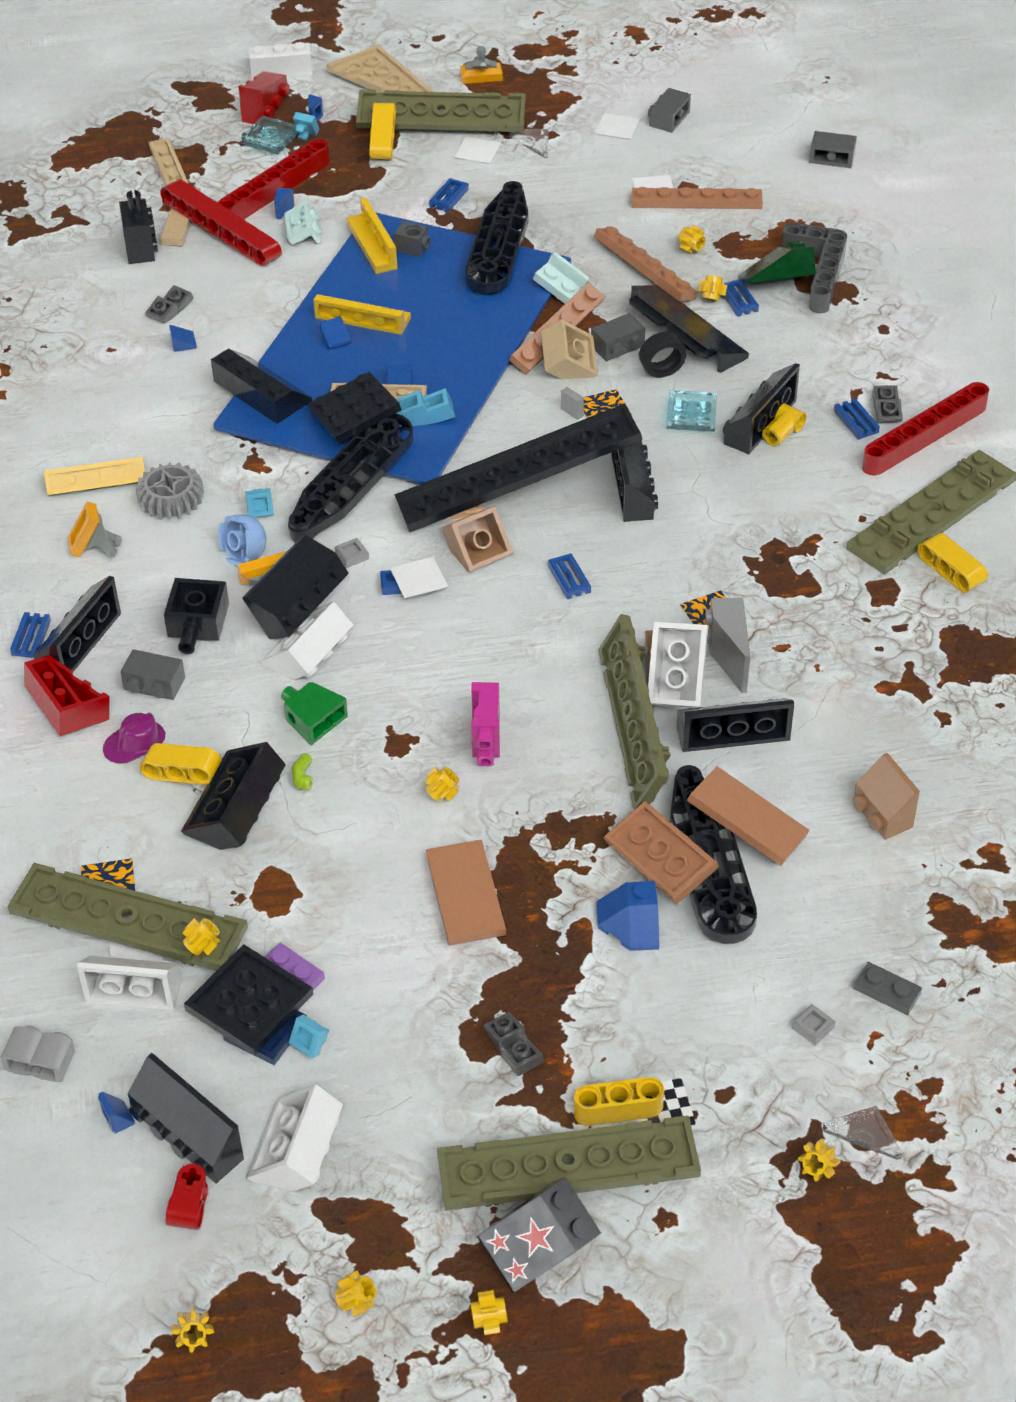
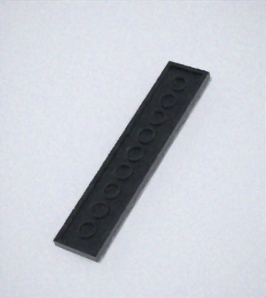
[394,403,643,532]

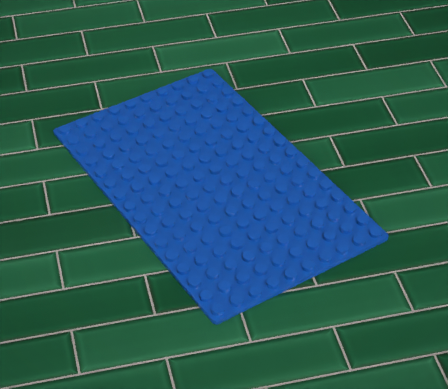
[214,212,571,484]

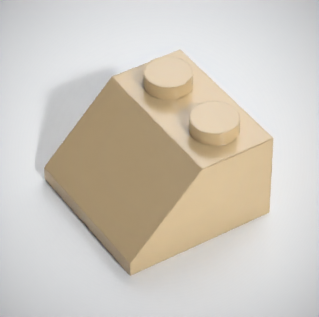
[541,319,598,379]

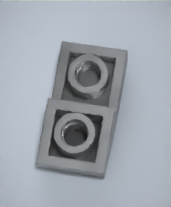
[145,285,194,323]
[872,385,903,422]
[483,1012,544,1076]

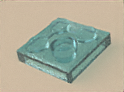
[241,115,299,155]
[666,390,717,432]

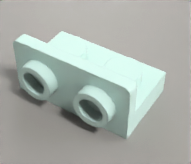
[284,201,322,245]
[533,252,589,304]

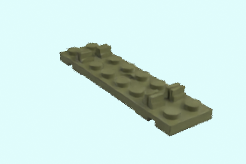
[356,89,526,134]
[846,450,1016,575]
[598,614,671,810]
[7,863,248,971]
[437,1115,701,1211]

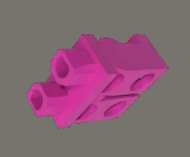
[471,682,500,766]

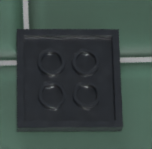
[307,371,402,444]
[184,944,313,1055]

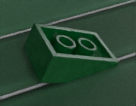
[738,241,816,283]

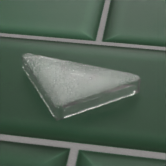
[510,129,548,158]
[823,1105,902,1160]

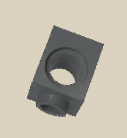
[394,221,431,258]

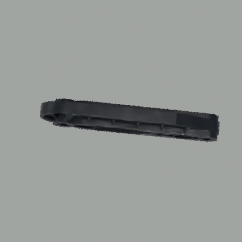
[466,181,529,293]
[288,414,414,543]
[670,765,757,944]

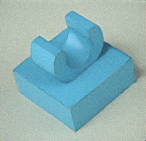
[293,112,319,140]
[245,488,274,517]
[289,1014,329,1058]

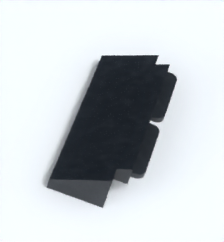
[629,285,749,373]

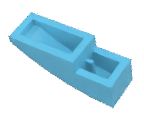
[396,388,455,427]

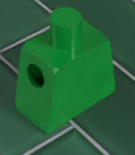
[281,682,348,746]

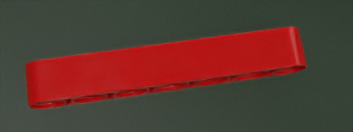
[218,139,330,219]
[160,179,282,266]
[862,382,990,476]

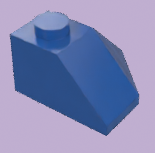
[596,881,659,951]

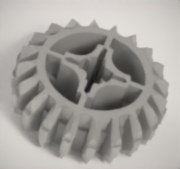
[136,462,204,520]

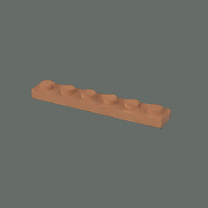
[632,187,763,209]
[594,226,698,302]
[509,282,605,375]

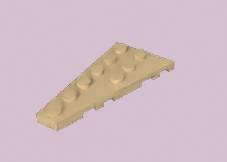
[327,45,442,110]

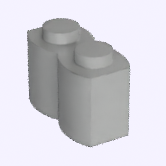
[1,1026,75,1082]

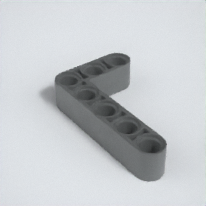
[782,223,847,314]

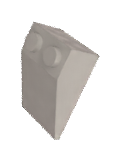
[705,598,750,693]

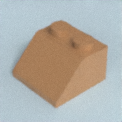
[441,506,514,572]
[853,753,920,840]

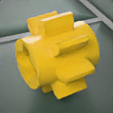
[678,224,706,254]
[698,275,727,301]
[425,767,459,801]
[182,918,220,955]
[798,1139,841,1181]
[335,1271,377,1317]
[470,1290,508,1335]
[171,1306,214,1353]

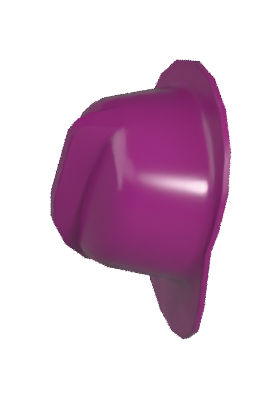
[103,713,166,764]

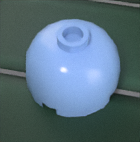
[218,514,266,566]

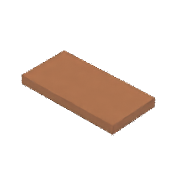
[687,766,810,866]
[603,801,719,905]
[426,839,506,946]

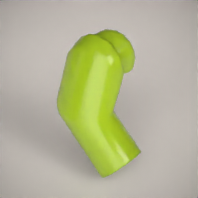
[292,753,313,790]

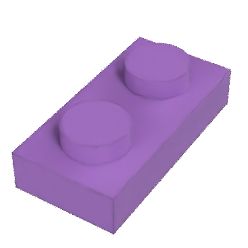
[265,942,325,990]

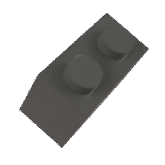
[648,87,691,133]
[809,131,857,168]
[591,313,645,361]
[120,649,185,700]

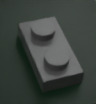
[854,961,923,1015]

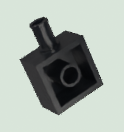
[119,190,158,264]
[164,578,229,654]

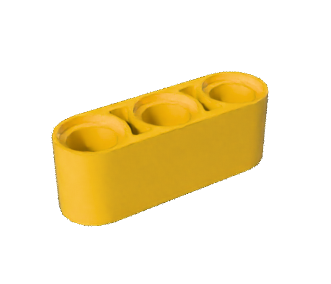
[370,103,396,160]
[917,533,988,593]
[139,743,222,785]
[574,1077,664,1126]

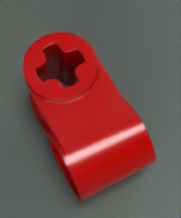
[165,1164,208,1230]

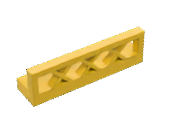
[346,198,397,274]
[314,294,411,335]
[44,457,145,495]

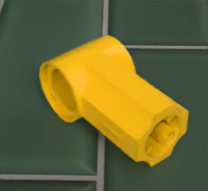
[762,404,807,447]

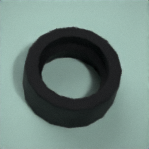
[639,332,686,378]

